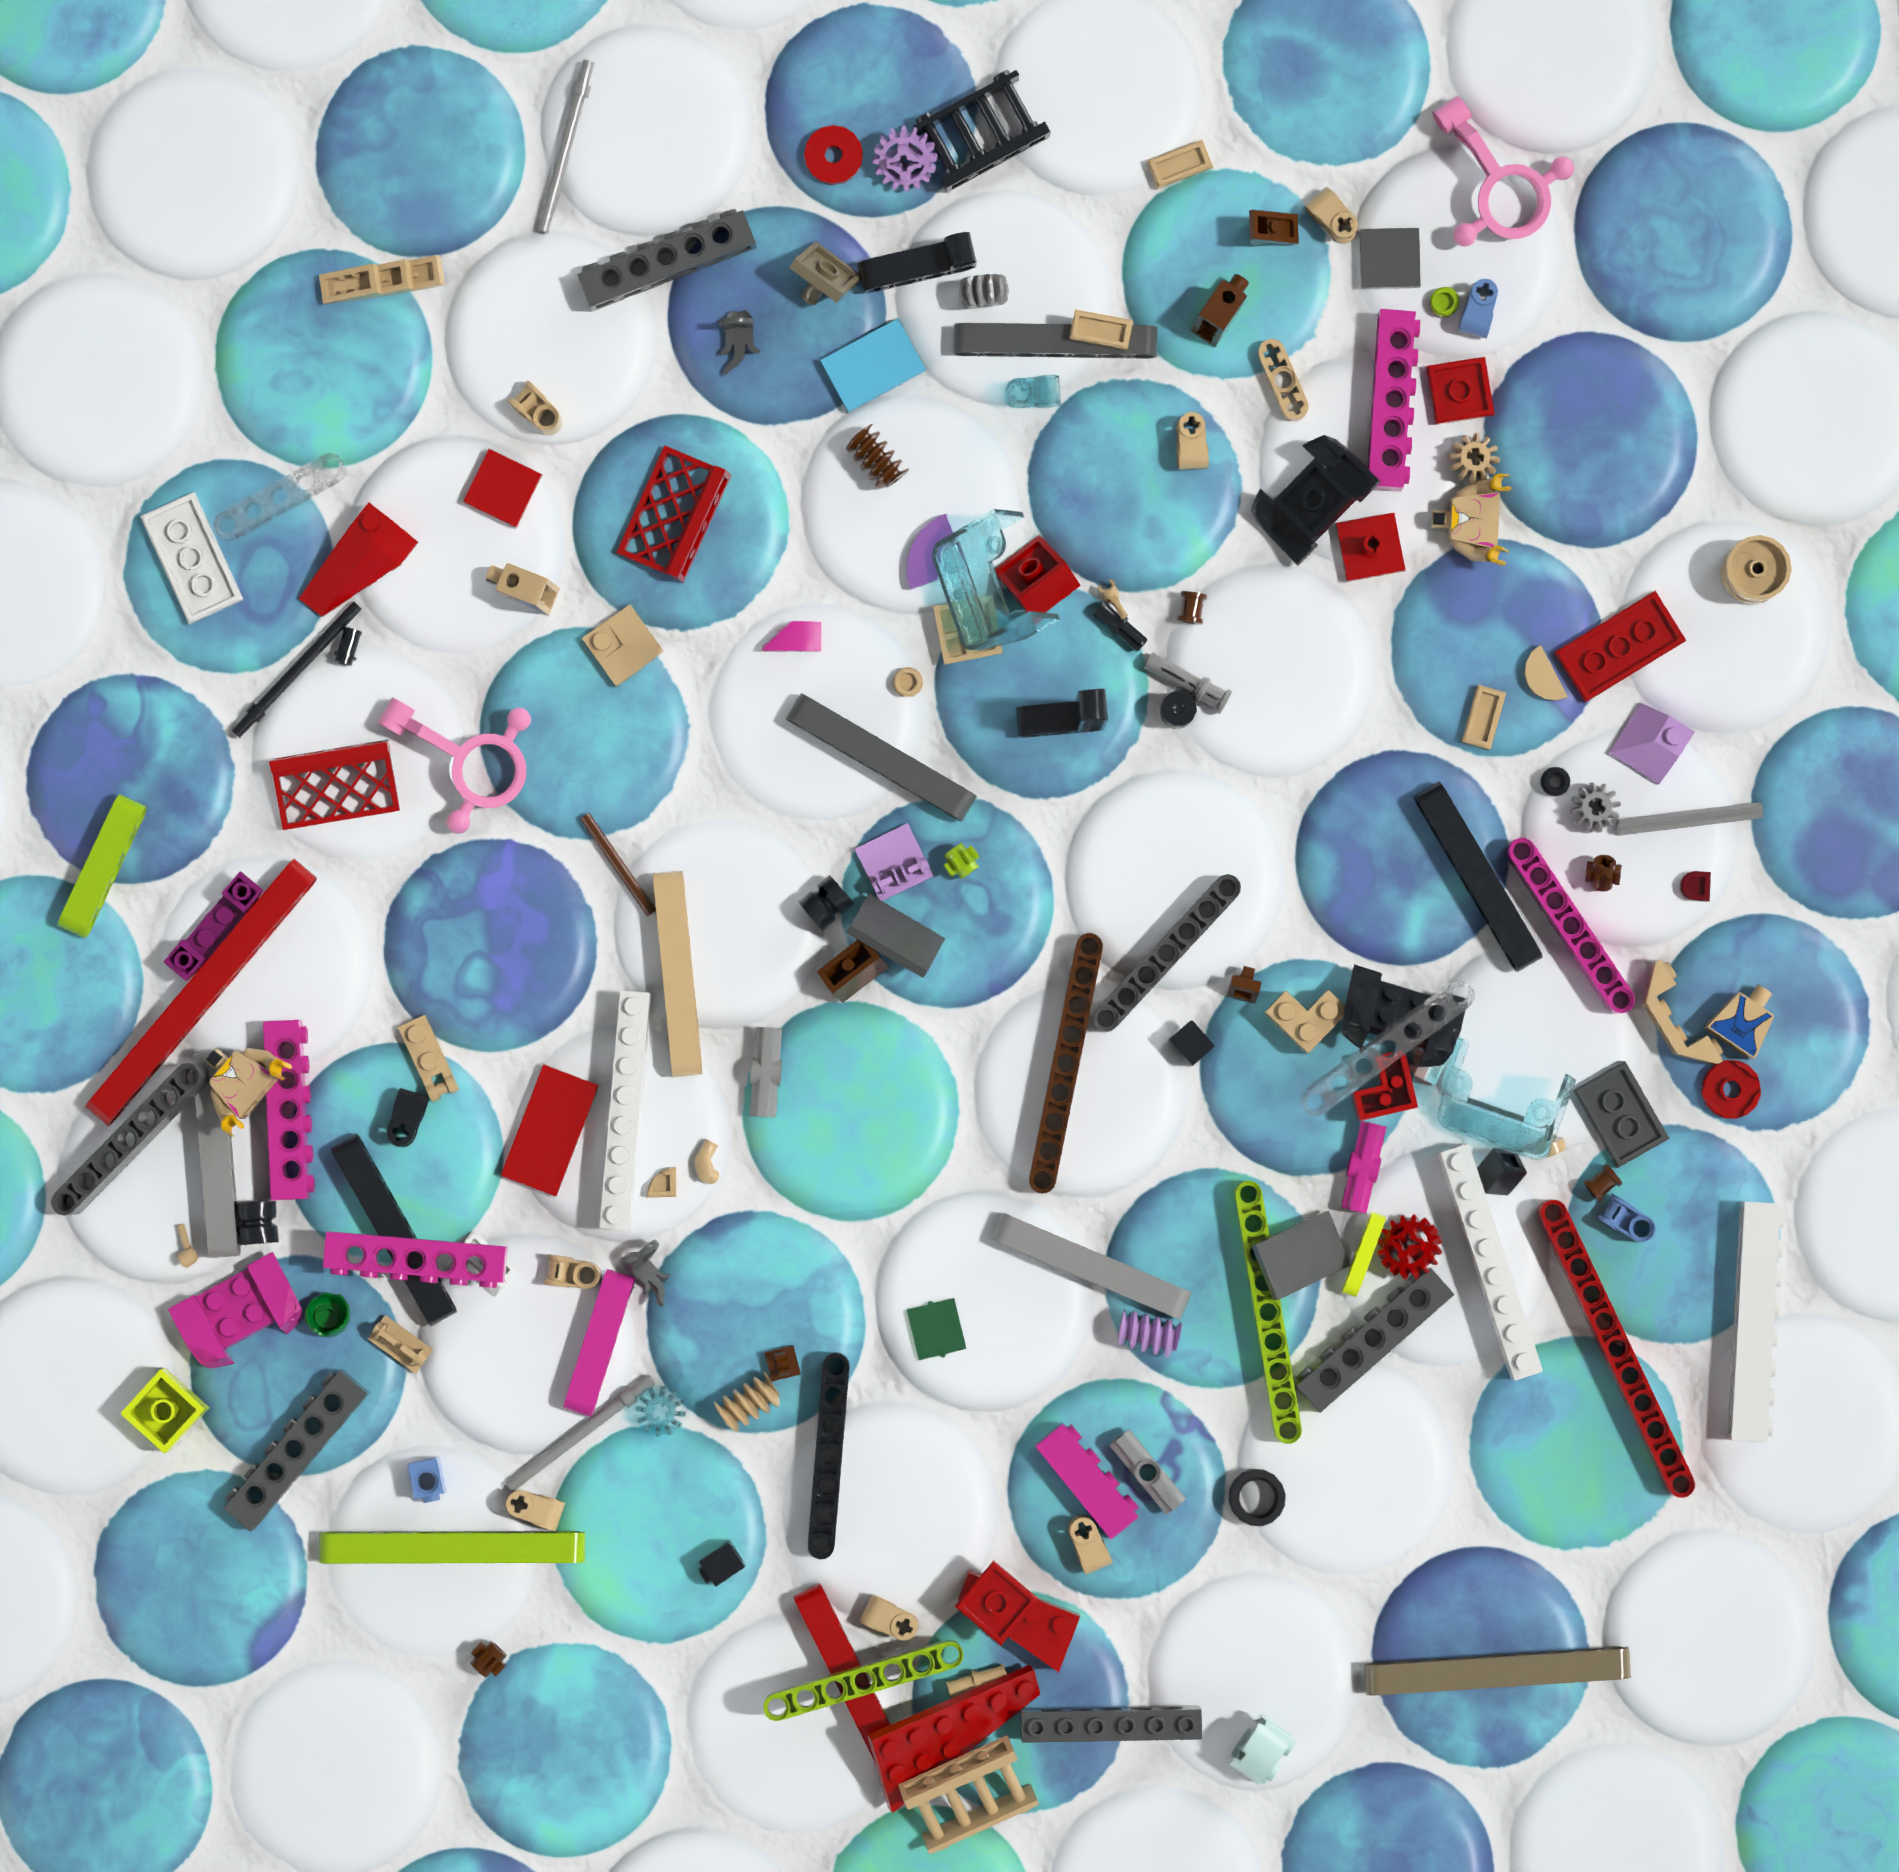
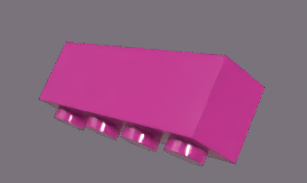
[1035,1423,1139,1539]

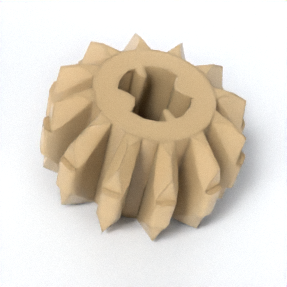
[1449,433,1500,484]

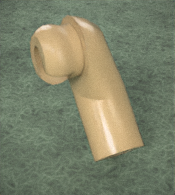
[694,1139,719,1185]

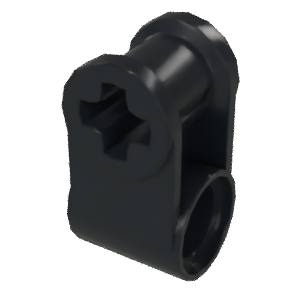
[387,1088,429,1147]

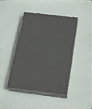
[846,893,945,978]
[1573,1061,1670,1168]
[1251,1210,1351,1301]

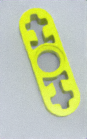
[1341,1212,1386,1298]

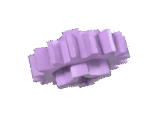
[873,126,937,191]

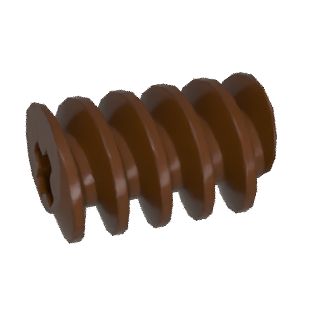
[846,424,909,489]

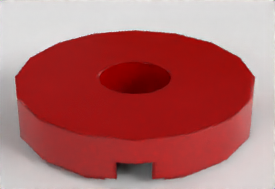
[804,125,863,185]
[1701,1060,1761,1119]

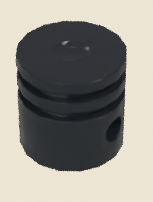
[1160,691,1197,729]

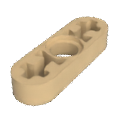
[1258,339,1309,421]

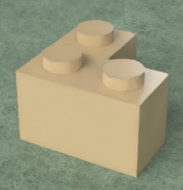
[1264,990,1345,1054]

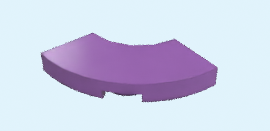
[907,514,956,590]

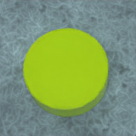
[1429,287,1460,318]

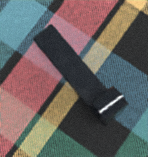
[1016,689,1108,738]

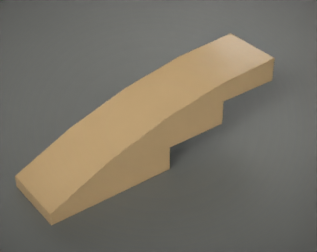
[319,255,445,305]

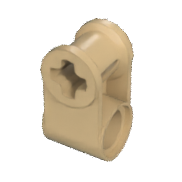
[1304,187,1358,244]
[507,380,562,436]
[1176,412,1209,470]
[543,1254,603,1289]
[506,1489,565,1531]
[1068,1515,1113,1575]
[859,1594,919,1641]

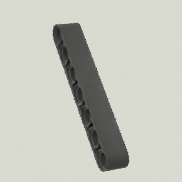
[953,323,1157,359]
[785,693,977,822]
[1092,874,1241,1033]
[51,1063,210,1216]

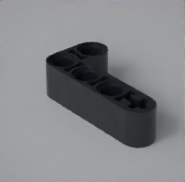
[858,232,977,293]

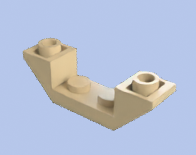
[1642,959,1723,1065]

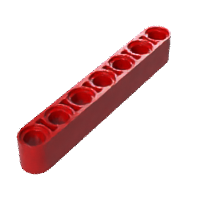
[793,1583,891,1762]

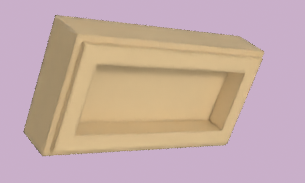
[1147,139,1213,189]
[1069,309,1133,351]
[1461,685,1507,750]

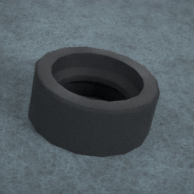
[1228,1469,1286,1526]

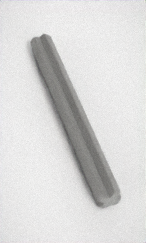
[1616,802,1763,836]

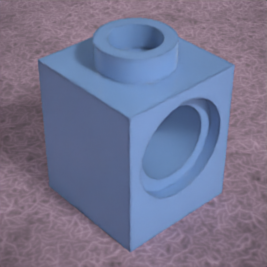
[408,1457,447,1503]

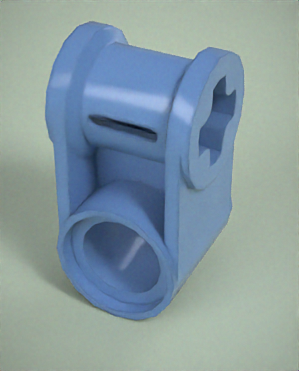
[1458,279,1498,339]
[1596,1193,1656,1242]

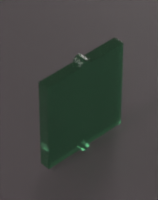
[907,1298,967,1360]

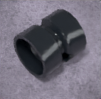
[798,875,854,931]
[237,1201,279,1245]

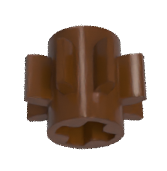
[1585,855,1622,892]
[470,1640,507,1678]

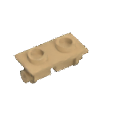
[368,1315,433,1374]

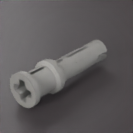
[1144,652,1233,714]

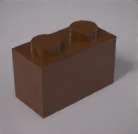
[816,940,889,1003]

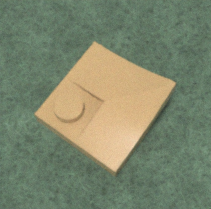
[933,595,1003,665]
[582,604,664,687]

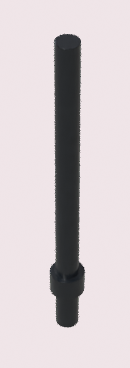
[231,601,362,738]

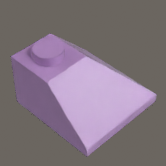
[1609,703,1695,785]

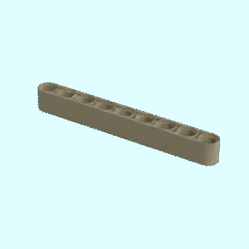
[1364,1647,1631,1696]

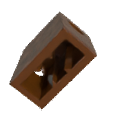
[1191,274,1249,347]

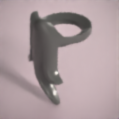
[718,310,761,375]
[622,1240,670,1307]

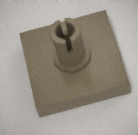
[789,241,861,305]

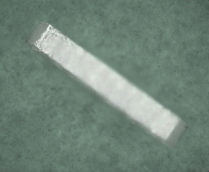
[1300,980,1475,1116]

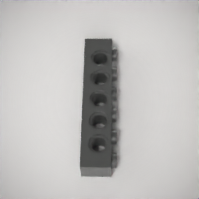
[577,209,757,312]
[1295,1267,1455,1413]
[223,1369,370,1532]
[1021,1706,1202,1743]

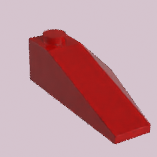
[299,502,419,617]

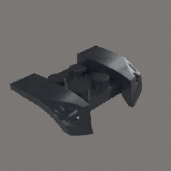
[1250,435,1381,566]
[1342,964,1467,1067]

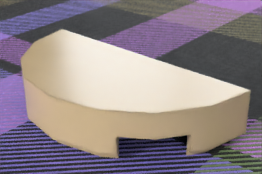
[1524,645,1568,701]

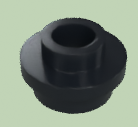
[1540,767,1570,797]

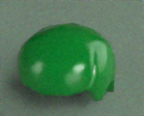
[305,1292,350,1338]

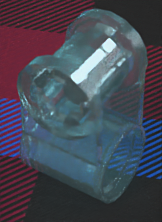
[1003,375,1061,409]

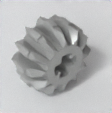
[959,274,1009,308]
[1570,782,1621,833]

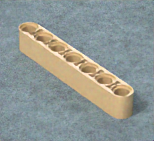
[653,870,703,1077]

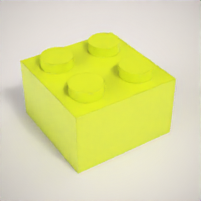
[120,1368,210,1454]

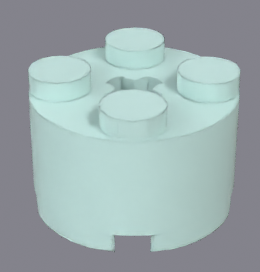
[1228,1714,1296,1785]

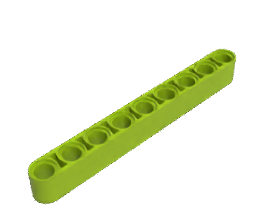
[1234,1181,1302,1444]
[319,1531,585,1564]

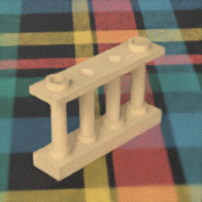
[898,1735,1039,1854]

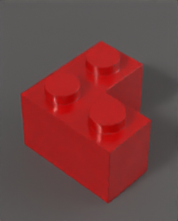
[1350,1049,1418,1121]

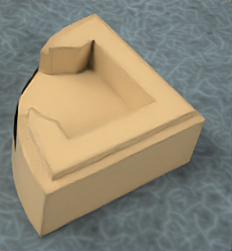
[647,1167,677,1197]

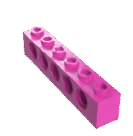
[1367,309,1420,491]
[263,1020,315,1201]
[323,1231,508,1288]

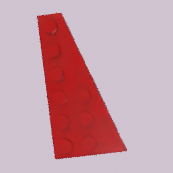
[867,1664,1040,1813]

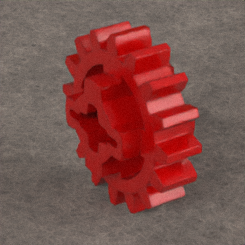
[1377,1214,1443,1280]

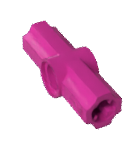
[1341,1121,1386,1214]

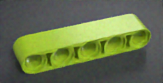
[58,794,147,938]

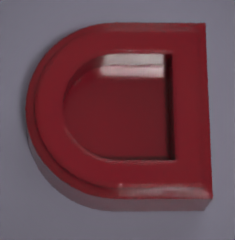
[1679,871,1711,902]

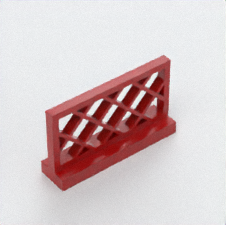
[616,445,731,583]
[269,739,401,830]

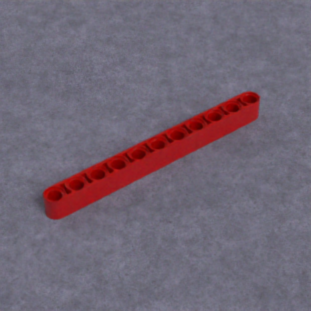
[85,859,317,1126]
[1537,1199,1695,1498]

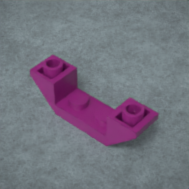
[163,871,263,981]

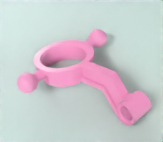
[1432,96,1574,247]
[377,697,531,834]

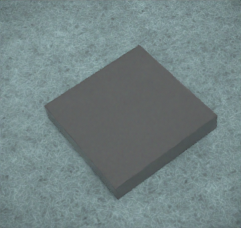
[1359,228,1421,289]

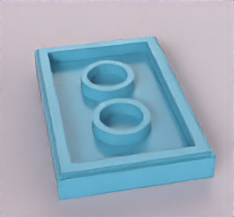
[820,318,926,413]

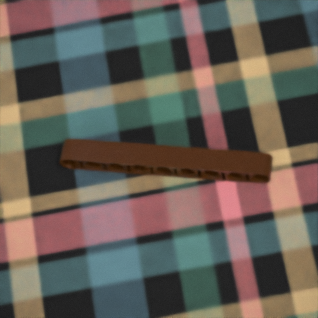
[1029,933,1103,1193]

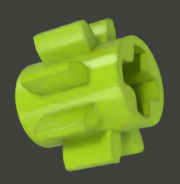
[943,843,980,880]

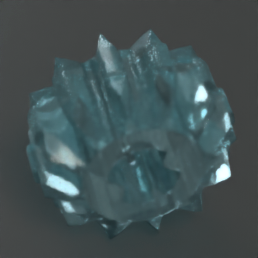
[635,1386,686,1437]

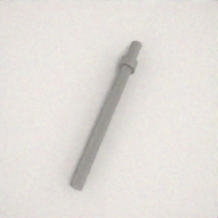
[537,59,595,233]
[506,1374,656,1492]

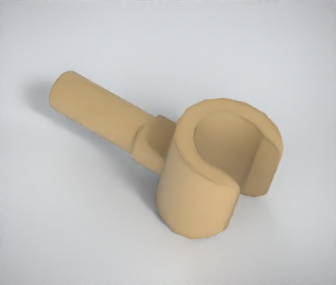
[1098,579,1128,619]
[177,1224,198,1268]

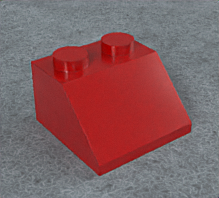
[993,535,1081,621]

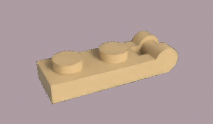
[398,1015,460,1103]

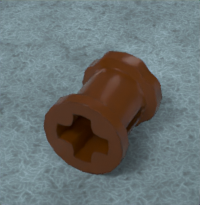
[1177,591,1207,625]
[1583,1164,1623,1203]

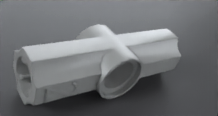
[750,1027,782,1118]
[1109,1429,1186,1515]

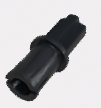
[1093,601,1147,652]

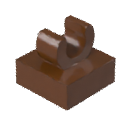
[1226,966,1262,1003]
[765,1345,801,1382]

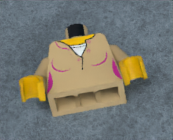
[1431,473,1512,566]
[205,1048,292,1137]

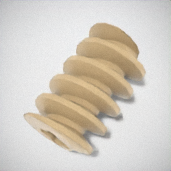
[714,1371,780,1432]

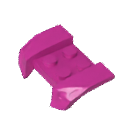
[168,1252,303,1369]

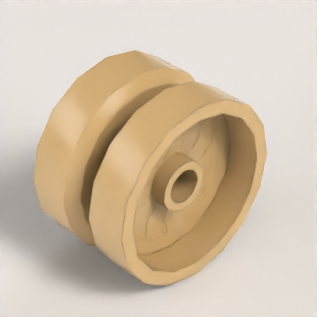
[1720,535,1792,605]

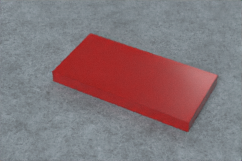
[1554,590,1687,703]
[501,1064,600,1197]

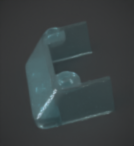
[932,508,1060,651]
[1437,1037,1576,1160]

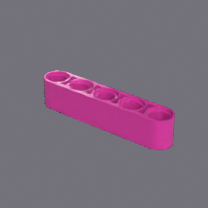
[563,1269,635,1417]

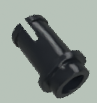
[333,627,362,666]

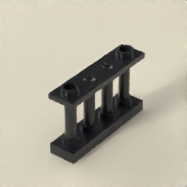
[913,70,1051,193]

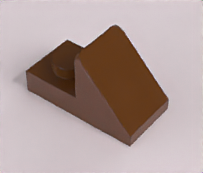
[1249,209,1299,246]

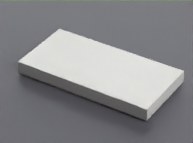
[140,492,244,625]

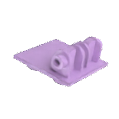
[855,823,933,901]

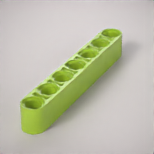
[763,1640,964,1721]

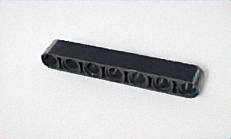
[1413,781,1543,973]
[330,1133,457,1327]
[808,1352,850,1560]

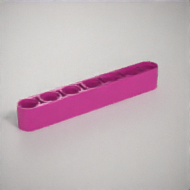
[1506,838,1635,1014]

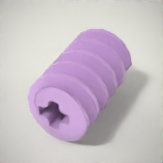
[1117,1309,1182,1358]

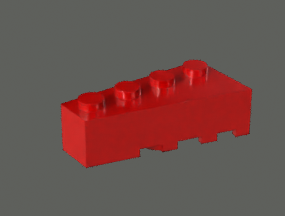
[958,1570,1081,1673]

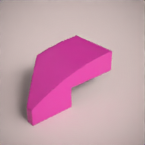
[762,621,821,652]

